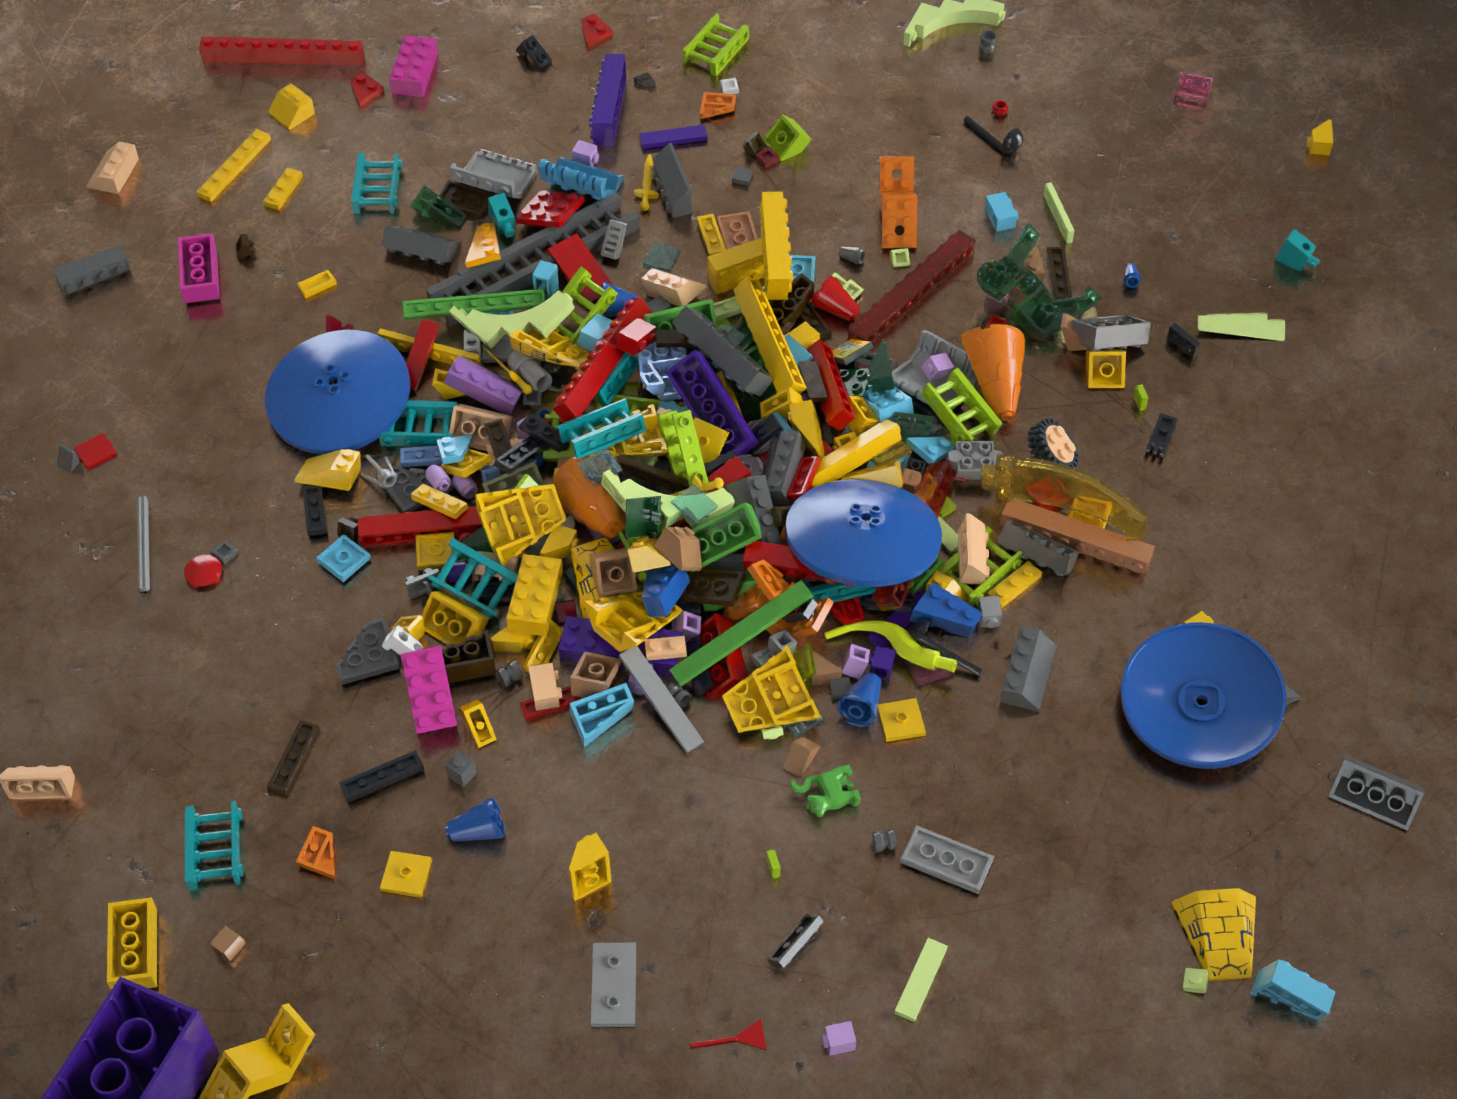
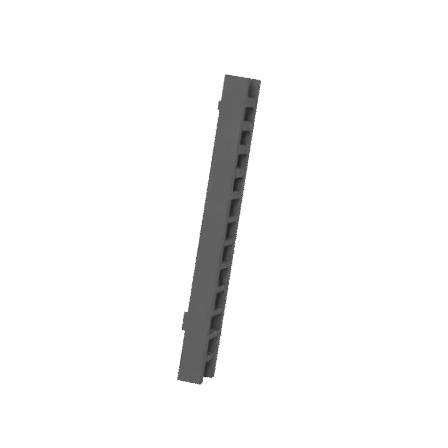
[426,192,640,327]

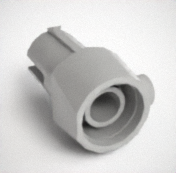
[507,350,552,392]

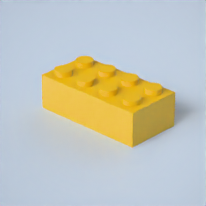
[707,238,764,295]
[506,554,563,637]
[107,897,157,989]

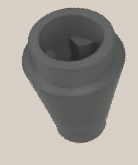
[838,247,866,265]

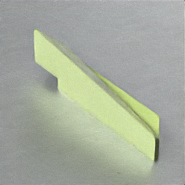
[1198,312,1285,341]

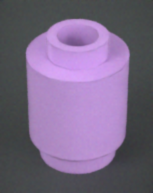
[425,465,451,492]
[451,476,478,499]

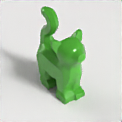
[789,765,861,817]

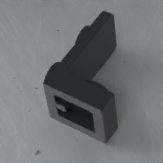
[516,35,552,69]

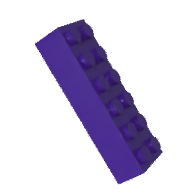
[589,53,626,148]
[666,350,759,457]
[558,616,683,677]

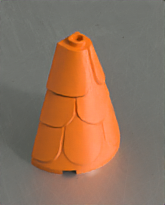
[961,324,1025,421]
[552,455,626,539]

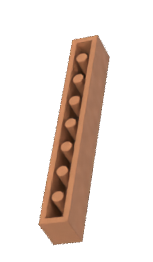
[1000,497,1155,574]

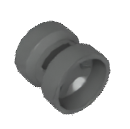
[979,30,997,53]
[929,416,946,437]
[496,661,523,687]
[666,681,691,708]
[872,829,897,853]

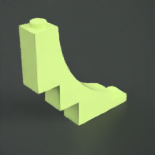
[903,0,1006,46]
[449,290,575,349]
[601,469,735,529]

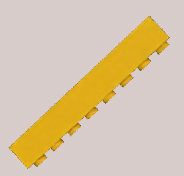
[733,276,806,394]

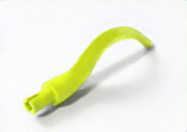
[824,621,957,672]

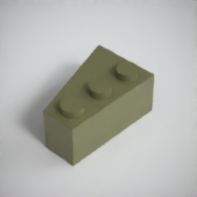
[482,462,545,493]

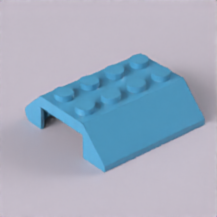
[538,157,625,200]

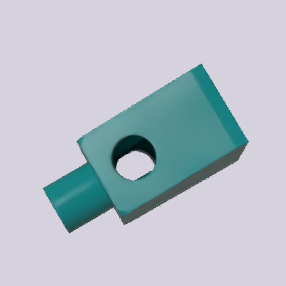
[488,193,515,237]
[1275,229,1320,271]

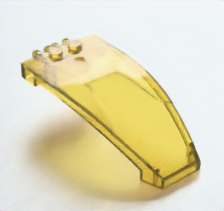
[981,454,1147,541]

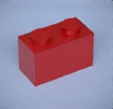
[616,318,656,356]

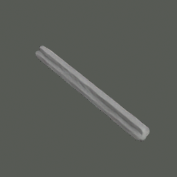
[137,496,150,592]

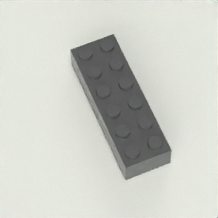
[672,305,774,396]

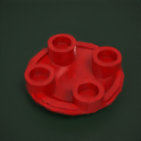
[184,555,222,588]

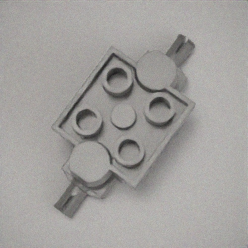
[933,441,1016,480]

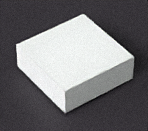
[720,78,739,94]

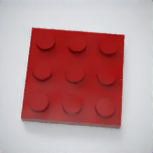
[515,190,585,228]

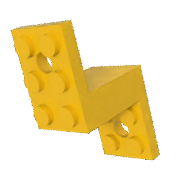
[199,1003,315,1099]

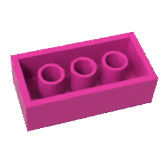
[389,35,438,97]
[178,233,220,303]
[401,646,457,734]

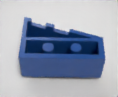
[642,563,690,617]
[909,582,983,638]

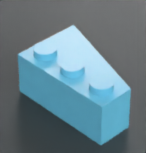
[570,683,634,747]
[1250,959,1335,1020]

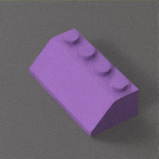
[444,356,523,416]

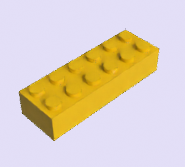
[759,192,793,300]

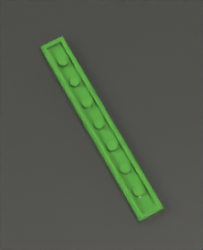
[402,289,546,320]
[669,580,813,686]

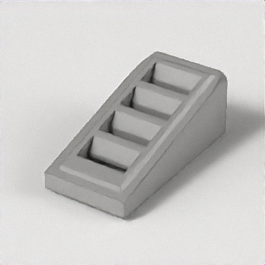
[600,219,627,259]

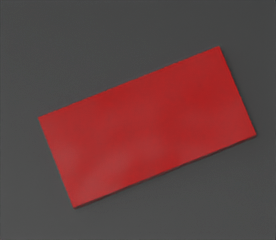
[547,234,613,303]

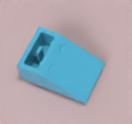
[863,380,914,424]

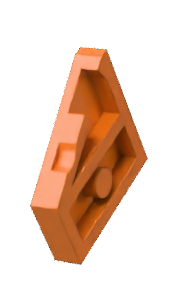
[700,92,736,119]
[747,559,795,601]
[296,826,335,879]

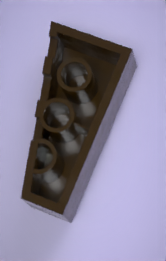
[768,273,814,336]
[442,630,496,683]

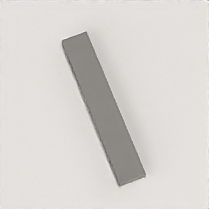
[619,646,704,754]

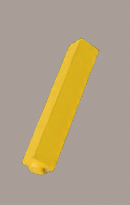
[810,419,902,490]

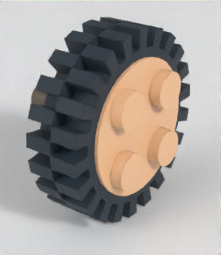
[1027,418,1079,478]

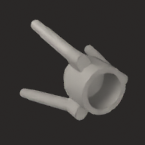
[360,455,398,489]

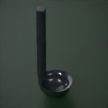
[963,116,1024,154]
[910,619,982,676]

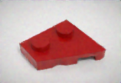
[581,13,613,47]
[350,71,384,107]
[829,597,865,625]

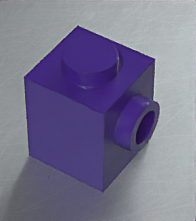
[869,646,896,680]

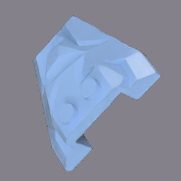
[638,341,687,401]

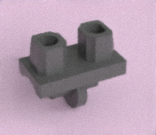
[405,567,439,600]

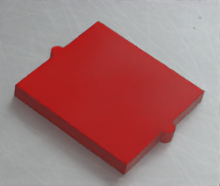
[73,433,117,469]

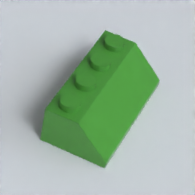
[643,299,717,330]
[691,502,762,572]

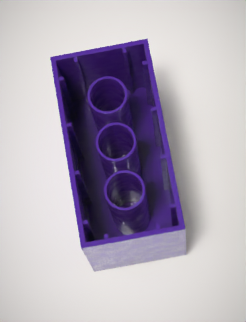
[41,976,220,1099]

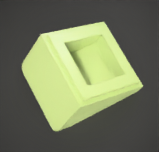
[889,248,910,268]

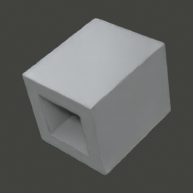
[978,596,1002,628]

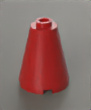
[811,276,861,322]

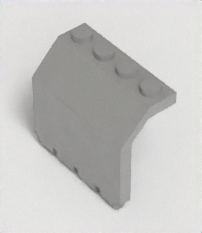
[450,149,537,198]
[887,330,978,410]

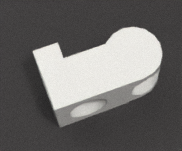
[464,329,482,360]
[382,625,423,655]

